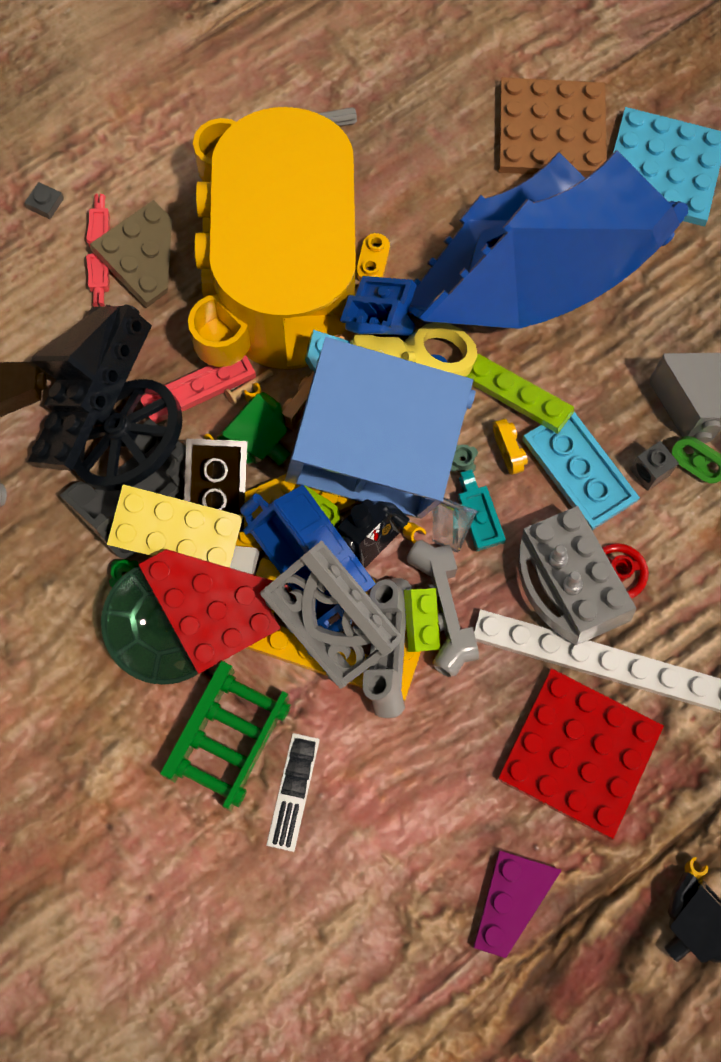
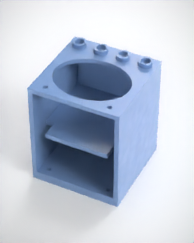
[285,337,476,519]

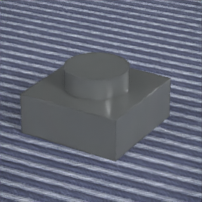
[24,182,64,219]

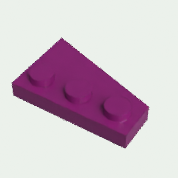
[473,851,562,958]

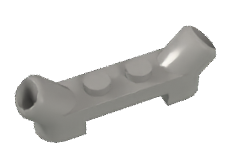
[407,540,479,677]
[363,578,412,719]

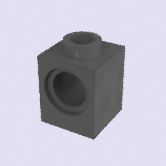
[630,441,679,491]

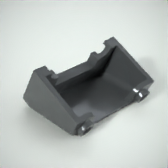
[60,418,186,558]

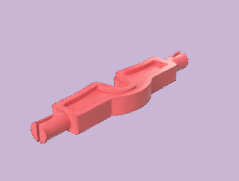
[86,194,110,307]

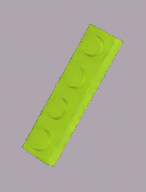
[466,354,574,434]

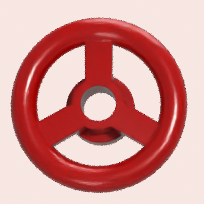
[602,543,649,599]

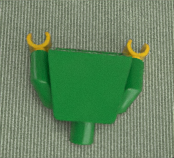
[204,382,290,465]

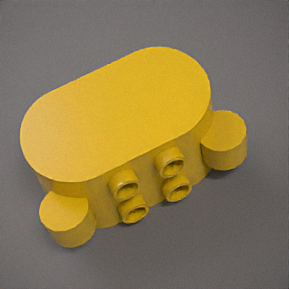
[188,107,356,369]

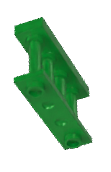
[160,661,291,812]

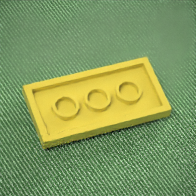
[107,485,243,567]

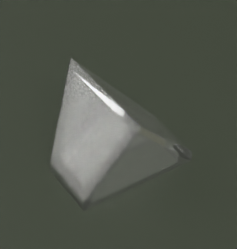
[431,496,477,553]

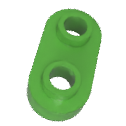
[672,436,721,483]

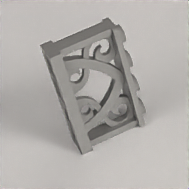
[260,540,403,689]

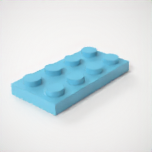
[522,412,640,530]

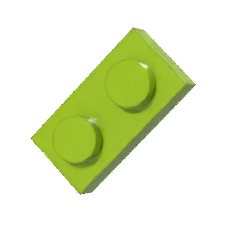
[404,588,440,652]

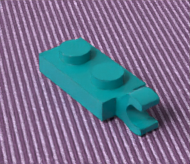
[458,469,506,551]

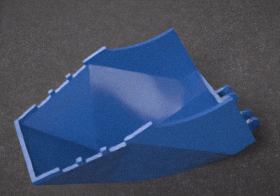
[408,150,689,329]

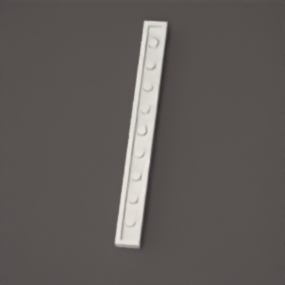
[474,609,721,713]

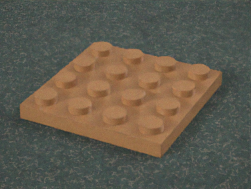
[499,77,607,177]

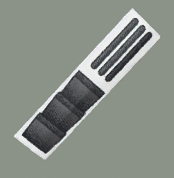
[266,733,320,852]

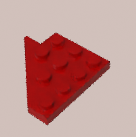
[138,549,289,674]

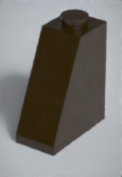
[0,362,47,417]

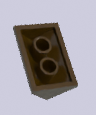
[184,438,247,532]

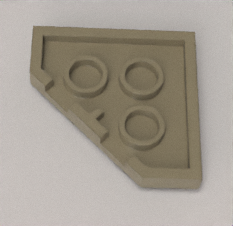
[90,200,172,308]

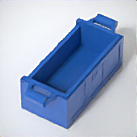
[240,485,376,633]

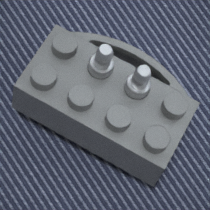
[519,506,636,645]

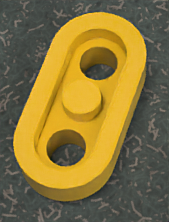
[357,233,390,282]
[493,418,528,475]

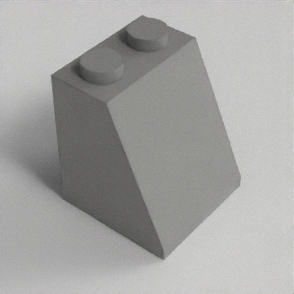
[650,353,721,443]

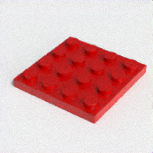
[497,668,664,840]

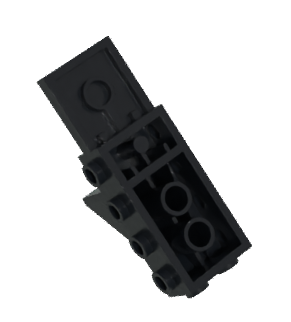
[27,304,152,471]

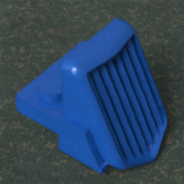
[340,276,417,336]

